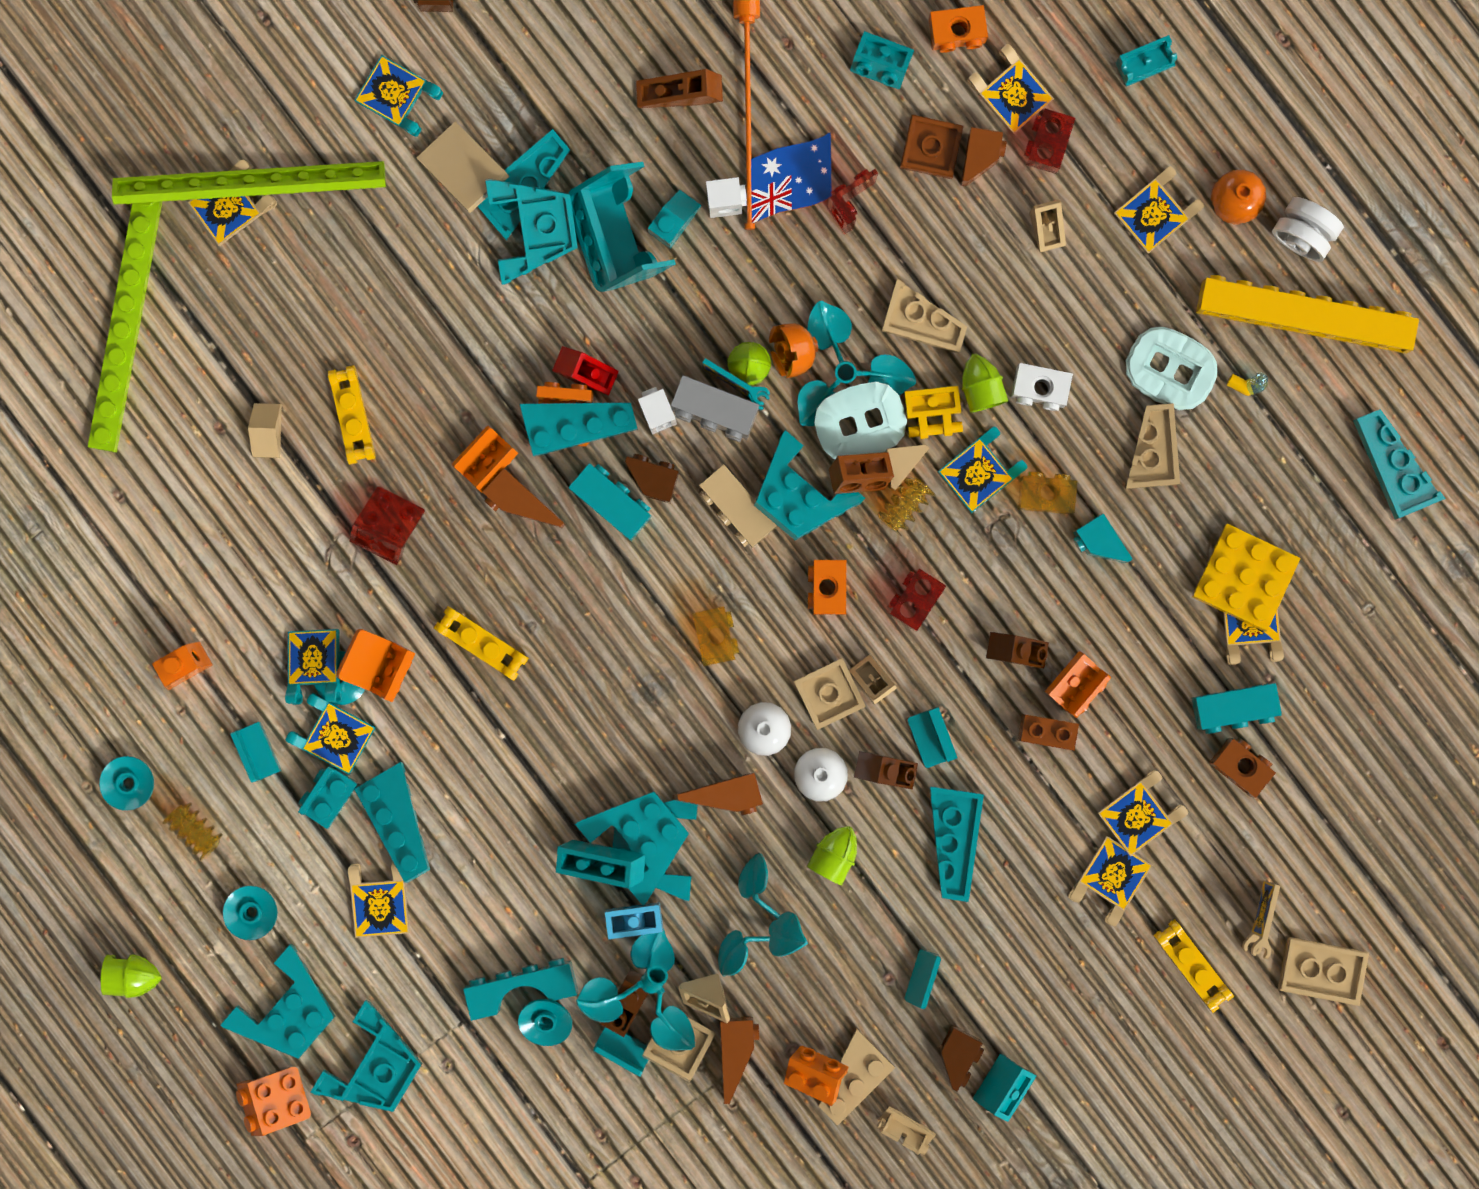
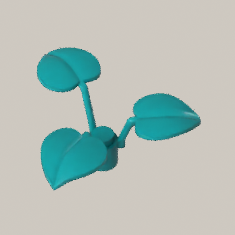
[797,301,916,426]
[718,853,808,977]
[576,928,695,1051]

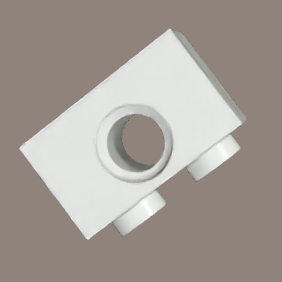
[706,177,747,218]
[1011,363,1073,411]
[638,387,677,435]

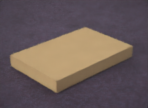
[416,121,509,213]
[1278,936,1369,1006]

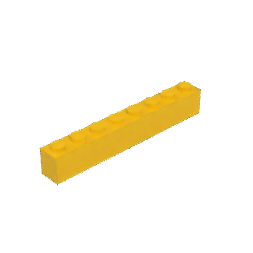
[1196,275,1419,354]

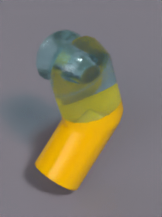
[1226,372,1268,396]

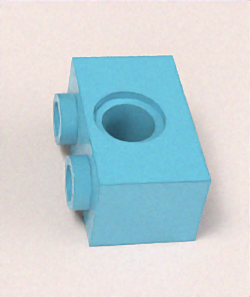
[605,902,663,940]

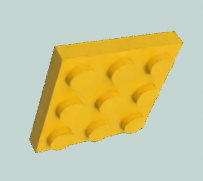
[1192,524,1301,632]

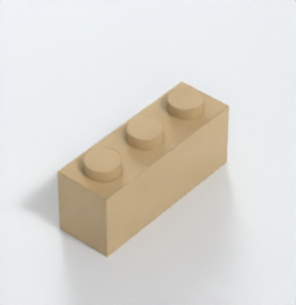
[699,464,777,548]

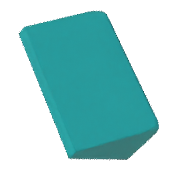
[904,949,941,1009]

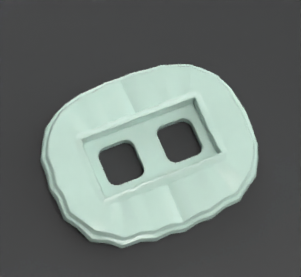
[1126,327,1217,410]
[814,382,907,459]

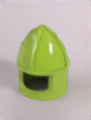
[728,342,771,386]
[961,353,1008,413]
[806,826,857,886]
[101,954,162,998]

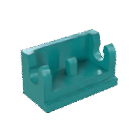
[1115,35,1177,87]

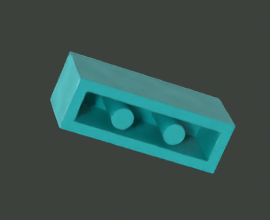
[568,463,652,541]
[1191,683,1282,734]
[556,839,645,889]

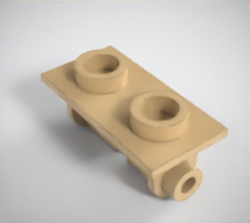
[877,1106,936,1155]

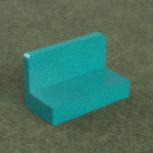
[907,707,958,768]
[230,721,282,783]
[593,1027,649,1077]
[973,1054,1036,1122]

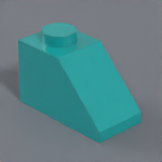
[648,190,702,249]
[1073,513,1132,563]

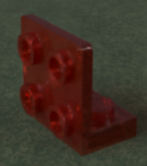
[828,169,878,234]
[349,486,425,565]

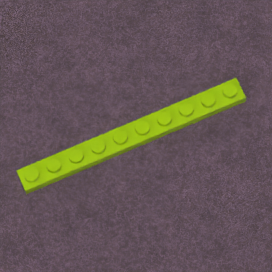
[112,161,386,205]
[88,201,163,453]

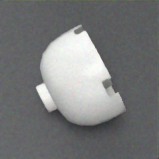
[738,702,791,756]
[794,748,848,801]

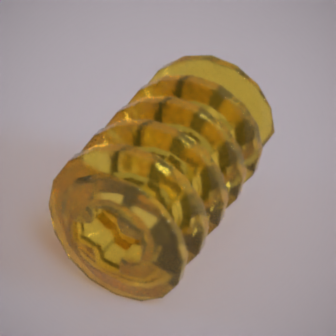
[877,477,936,536]
[162,802,223,862]

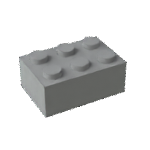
[671,375,759,442]

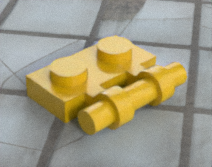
[904,386,963,439]

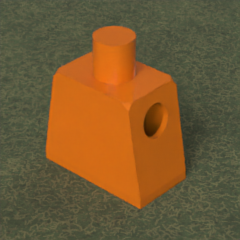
[152,642,213,690]

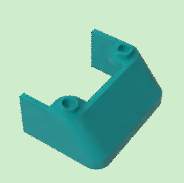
[569,162,676,292]

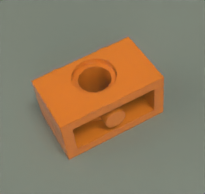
[929,5,988,53]
[808,560,847,615]

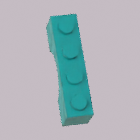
[463,958,579,1021]

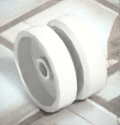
[1272,197,1344,262]

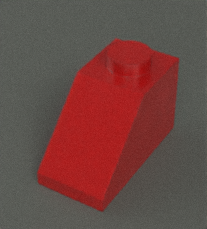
[552,346,619,396]

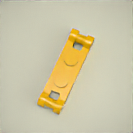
[328,365,376,465]
[433,606,529,681]
[1153,919,1234,1013]

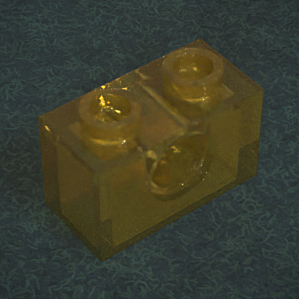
[1018,472,1077,514]
[692,607,739,666]

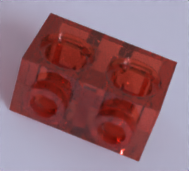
[1024,108,1075,174]
[887,568,946,632]

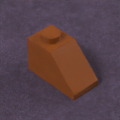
[961,127,1007,186]

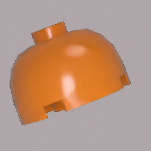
[1211,169,1266,225]
[769,323,818,378]

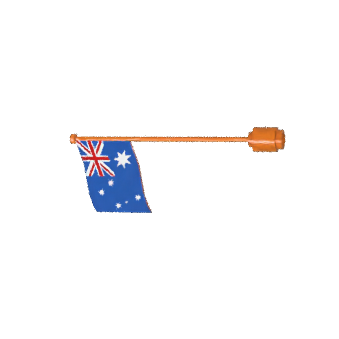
[733,0,832,230]

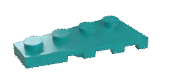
[477,129,570,241]
[520,403,638,457]
[1353,409,1446,519]
[354,762,430,883]
[929,786,984,902]

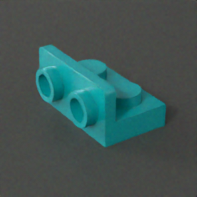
[850,31,914,89]
[298,766,359,829]

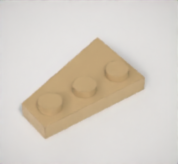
[882,279,967,354]
[1126,403,1180,489]
[818,1028,895,1126]

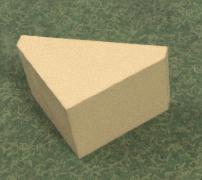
[1029,199,1066,252]
[248,403,282,458]
[886,445,929,492]
[849,655,897,704]
[678,974,730,1023]

